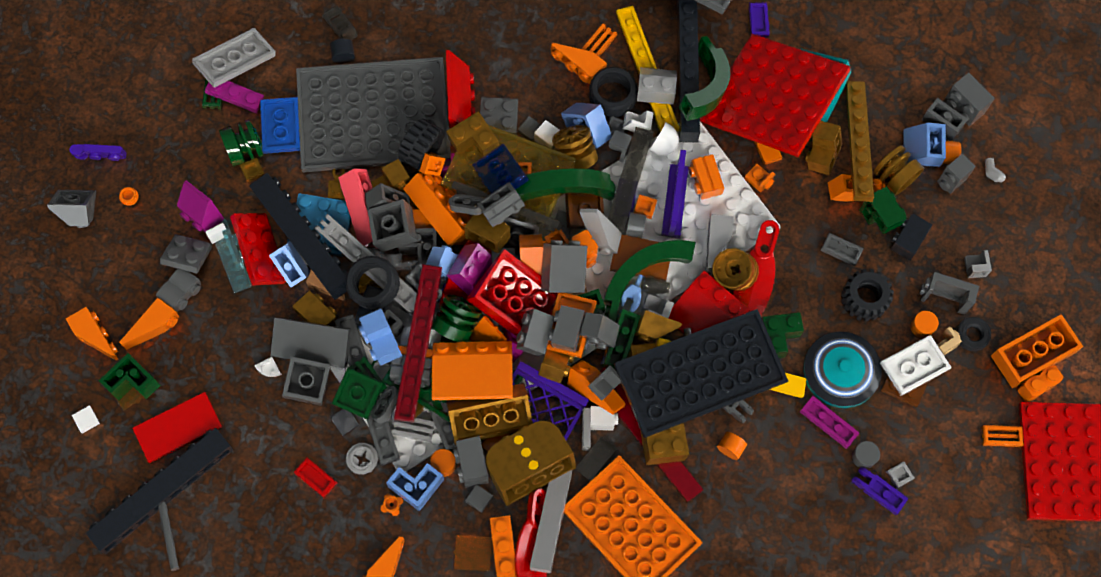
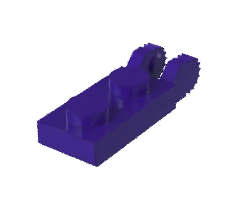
[69,144,127,161]
[851,467,908,515]

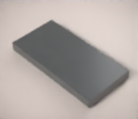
[271,317,351,368]

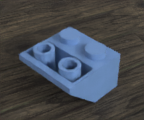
[903,123,946,167]

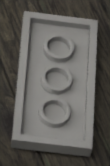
[192,28,276,88]

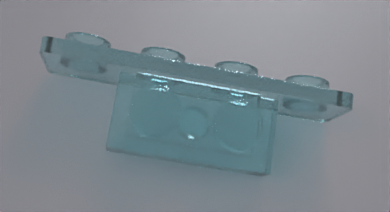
[215,220,252,293]

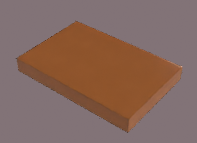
[610,235,670,282]

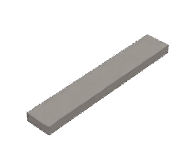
[530,470,573,573]

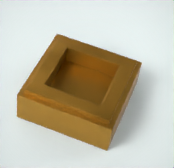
[240,157,264,182]

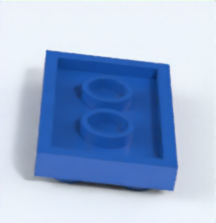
[260,97,300,154]

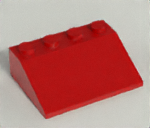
[446,50,475,129]
[466,249,558,337]
[669,271,751,334]

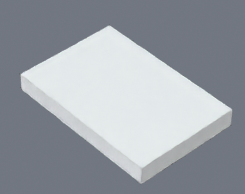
[880,335,952,396]

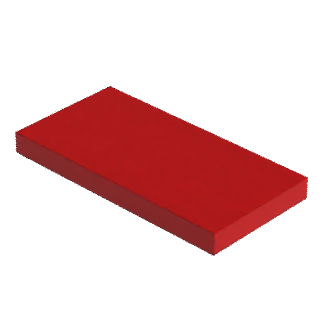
[132,392,222,464]

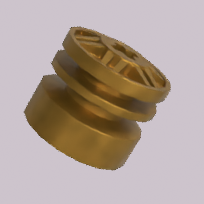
[552,125,598,169]
[873,145,925,195]
[712,248,759,291]

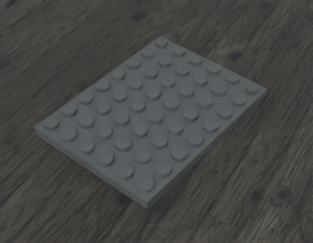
[296,57,451,173]

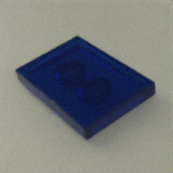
[472,143,529,194]

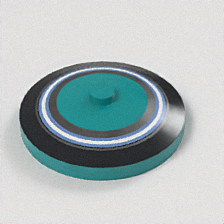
[803,332,882,408]

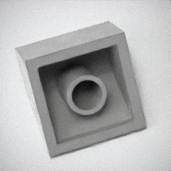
[637,67,677,105]

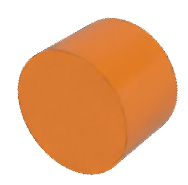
[942,141,961,164]
[910,311,939,339]
[717,432,747,460]
[430,449,456,477]

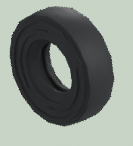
[956,317,991,352]

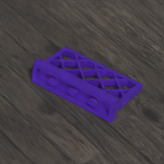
[661,150,689,238]
[513,361,589,440]

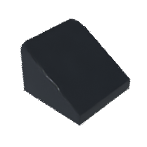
[331,409,359,436]

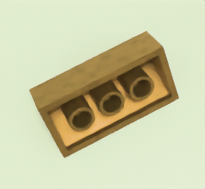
[446,383,533,445]

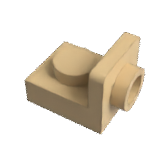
[937,326,962,355]

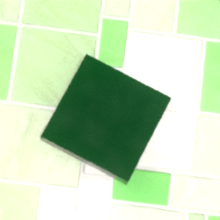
[331,367,384,420]

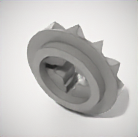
[346,443,378,475]

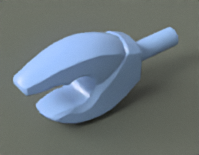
[621,274,643,313]

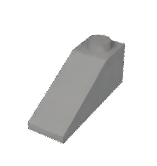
[580,209,622,256]
[706,214,737,274]

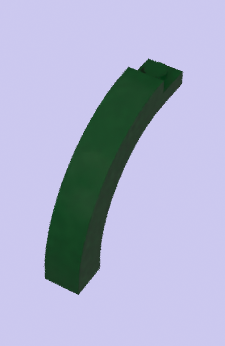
[679,36,730,121]
[505,169,616,202]
[603,240,696,322]

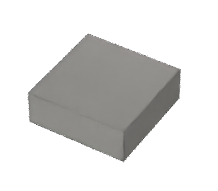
[886,461,914,489]

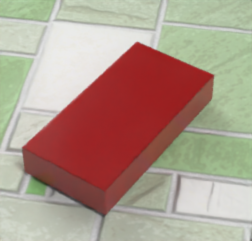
[294,457,337,498]

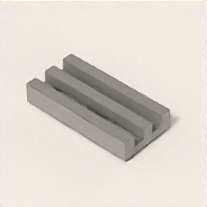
[582,408,591,451]
[392,418,435,442]

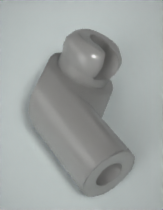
[985,158,1006,183]

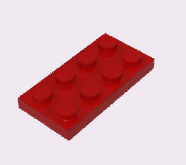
[230,213,286,285]

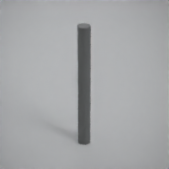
[158,501,179,571]

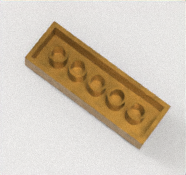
[628,343,689,465]

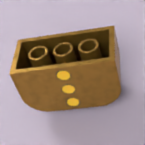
[486,421,576,506]

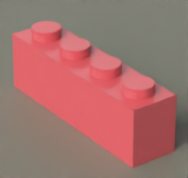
[338,169,375,248]

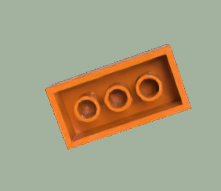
[403,173,472,246]
[991,314,1084,389]

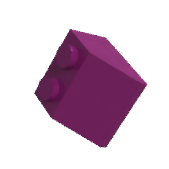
[177,180,224,233]
[446,243,492,296]

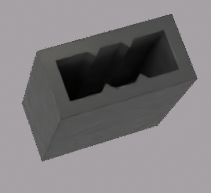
[541,240,588,293]

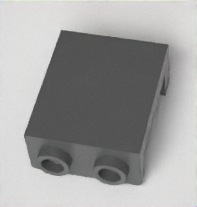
[919,272,979,315]

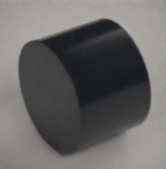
[330,39,355,64]

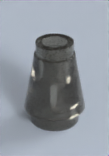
[641,275,670,294]

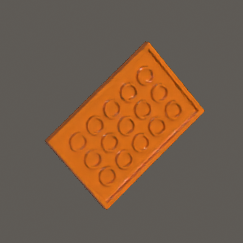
[564,455,703,577]

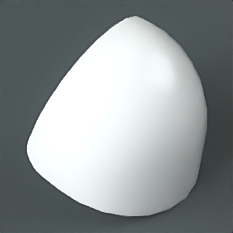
[649,122,679,156]

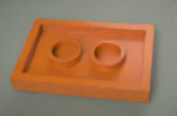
[546,293,597,358]

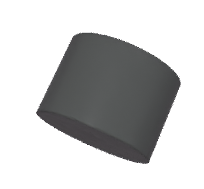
[626,212,646,238]
[852,441,880,469]

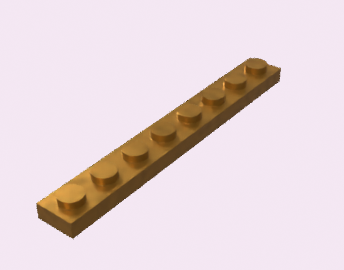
[845,81,874,202]

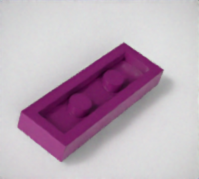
[205,81,264,114]
[800,396,859,449]

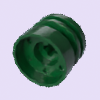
[219,119,263,167]
[432,294,482,342]

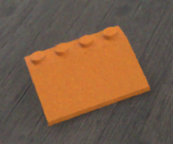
[432,341,513,400]

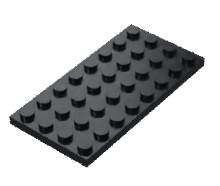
[614,309,789,438]

